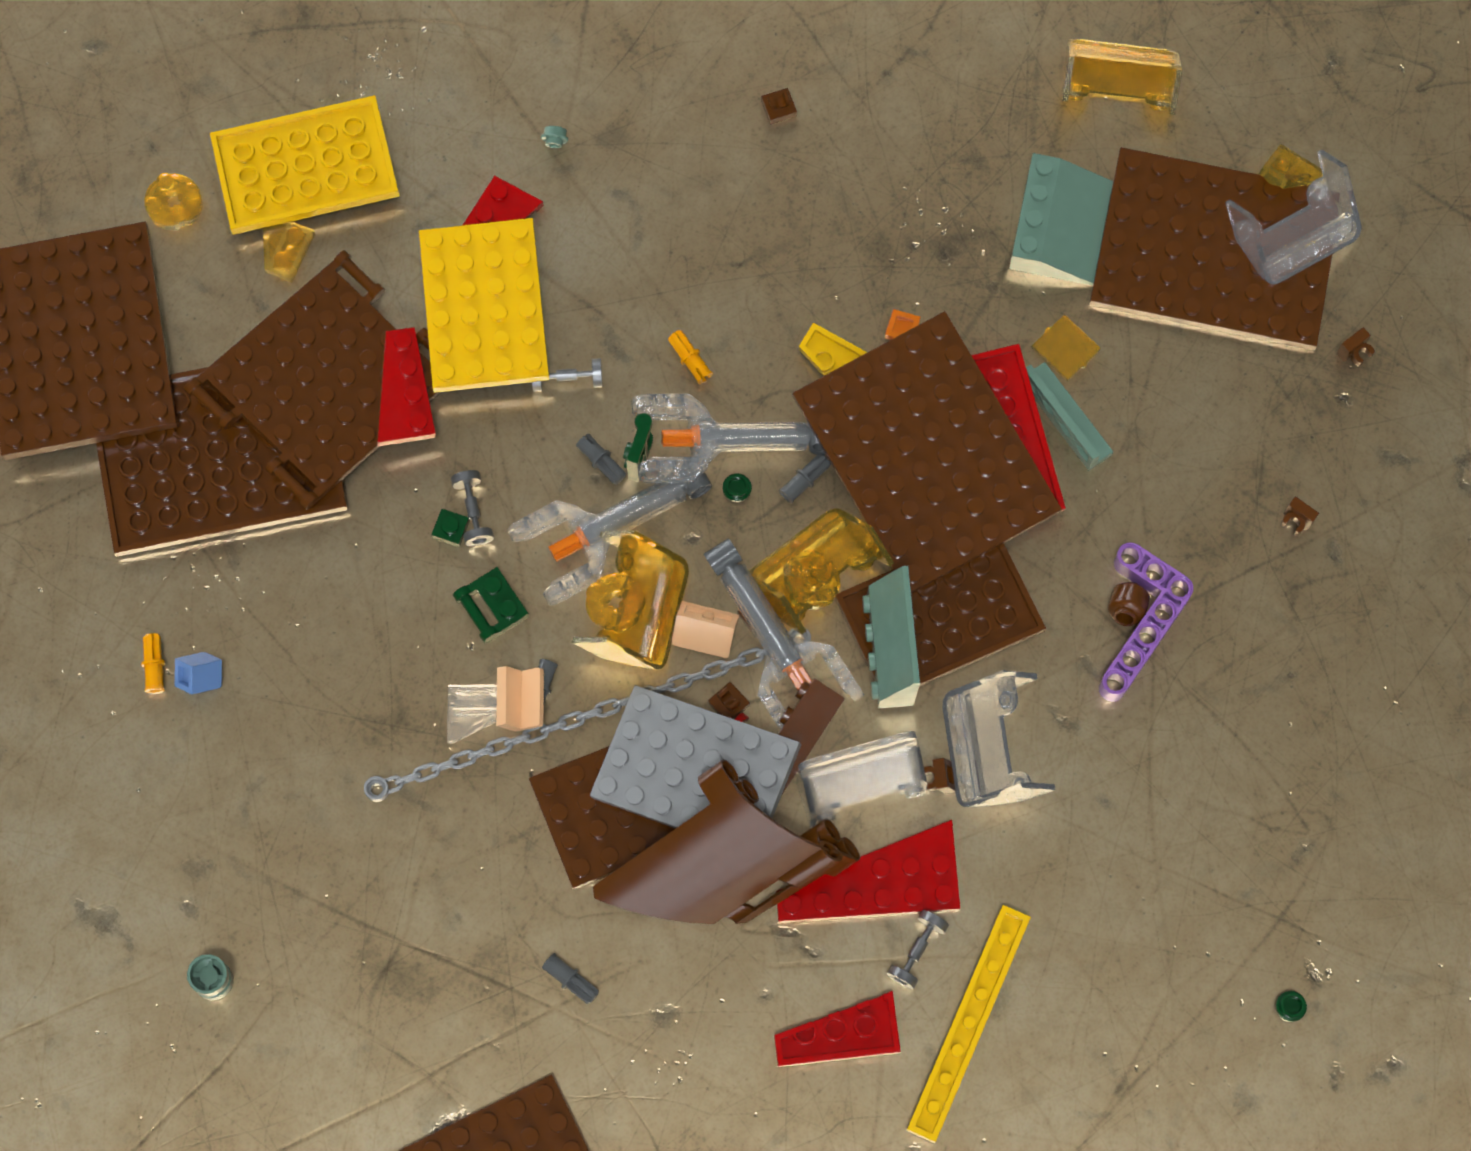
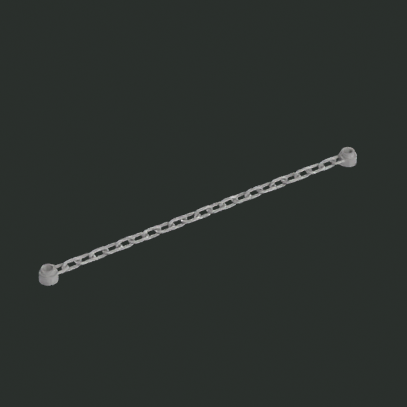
[364,626,811,802]

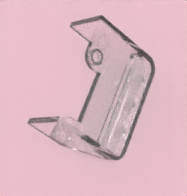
[1225,150,1362,284]
[942,670,1056,808]
[796,731,928,828]

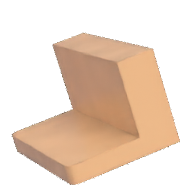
[671,601,739,658]
[496,666,544,732]

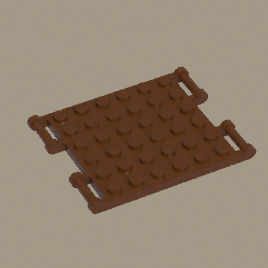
[184,250,441,510]

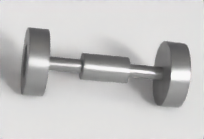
[532,358,602,392]
[451,470,494,546]
[887,910,949,989]

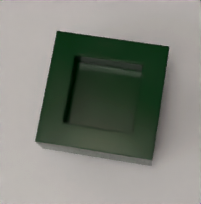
[431,509,470,547]

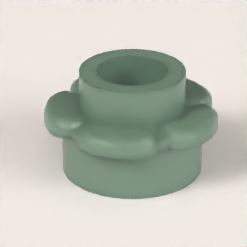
[541,126,568,149]

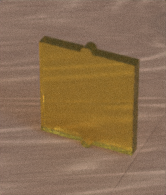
[1031,315,1101,381]

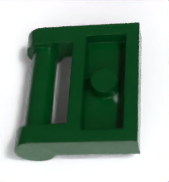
[623,413,653,482]
[453,567,529,643]

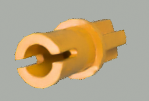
[668,330,713,384]
[141,633,165,693]

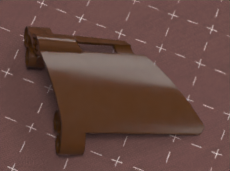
[593,759,860,924]

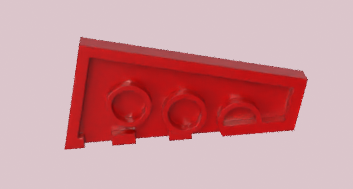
[463,175,544,225]
[377,327,436,447]
[774,991,901,1067]

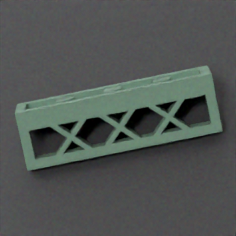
[1026,362,1113,471]

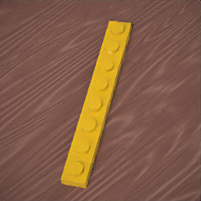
[906,905,1031,1143]

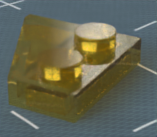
[1259,144,1327,189]
[263,221,315,283]

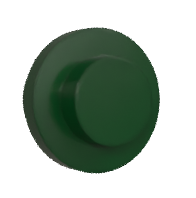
[722,473,752,502]
[1275,991,1307,1022]

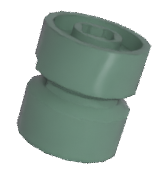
[187,954,234,1001]

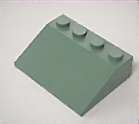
[1009,153,1113,286]
[862,566,920,708]

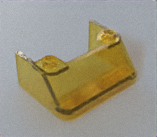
[1062,39,1183,115]
[747,508,894,634]
[572,530,689,669]

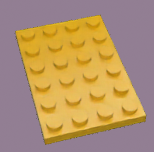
[210,95,400,235]
[419,218,549,393]

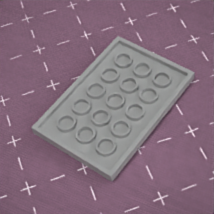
[589,685,801,828]

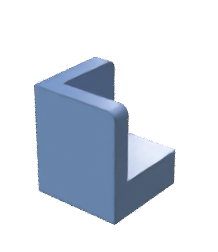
[175,652,222,695]

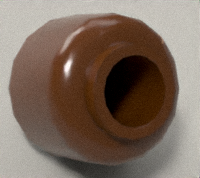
[1108,582,1150,627]

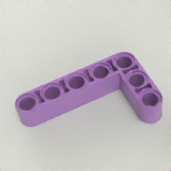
[1099,543,1193,702]

